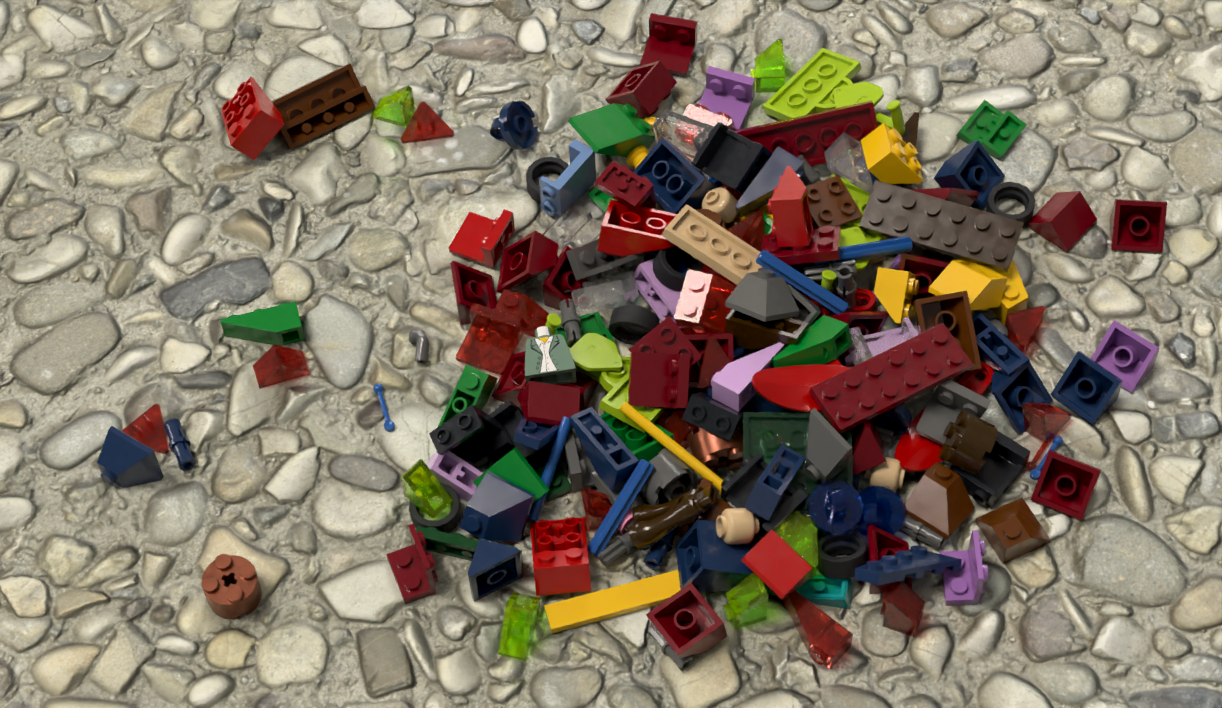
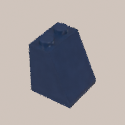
[675,519,761,593]

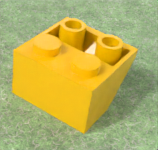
[861,123,923,184]
[928,259,1008,312]
[874,267,919,326]

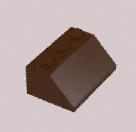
[913,290,982,371]

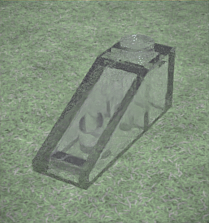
[824,133,874,194]

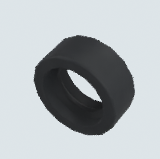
[526,157,569,204]
[986,182,1035,228]
[653,246,704,291]
[608,304,660,345]
[409,482,461,533]
[815,532,868,579]

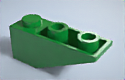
[220,302,305,346]
[772,315,852,368]
[437,364,498,428]

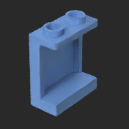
[539,139,596,220]

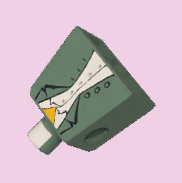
[525,326,577,385]

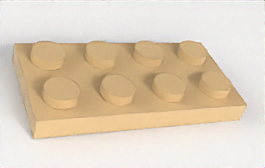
[661,204,762,286]

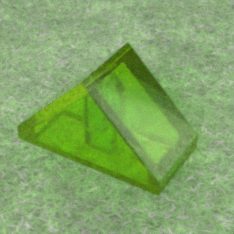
[371,85,415,128]
[401,459,453,518]

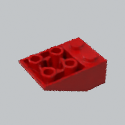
[221,76,284,160]
[768,166,814,247]
[530,517,591,596]

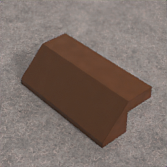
[272,64,375,150]

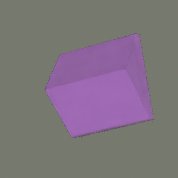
[1091,320,1160,393]

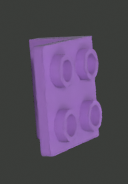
[693,66,755,131]
[940,530,988,606]

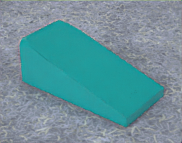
[792,574,853,608]

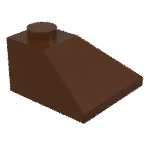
[902,462,975,540]
[975,497,1051,564]

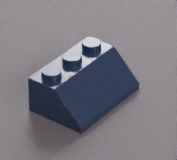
[633,137,719,214]

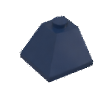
[934,140,1005,210]
[991,362,1053,434]
[97,426,164,488]
[460,471,535,542]

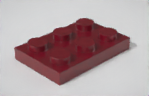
[761,225,842,268]

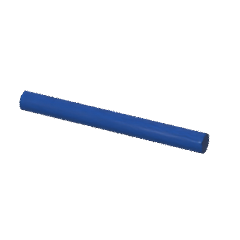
[528,416,572,521]

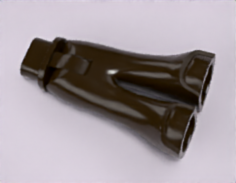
[628,486,717,551]

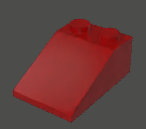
[597,199,677,256]

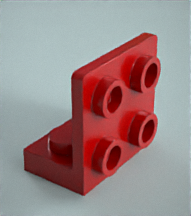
[449,209,515,268]

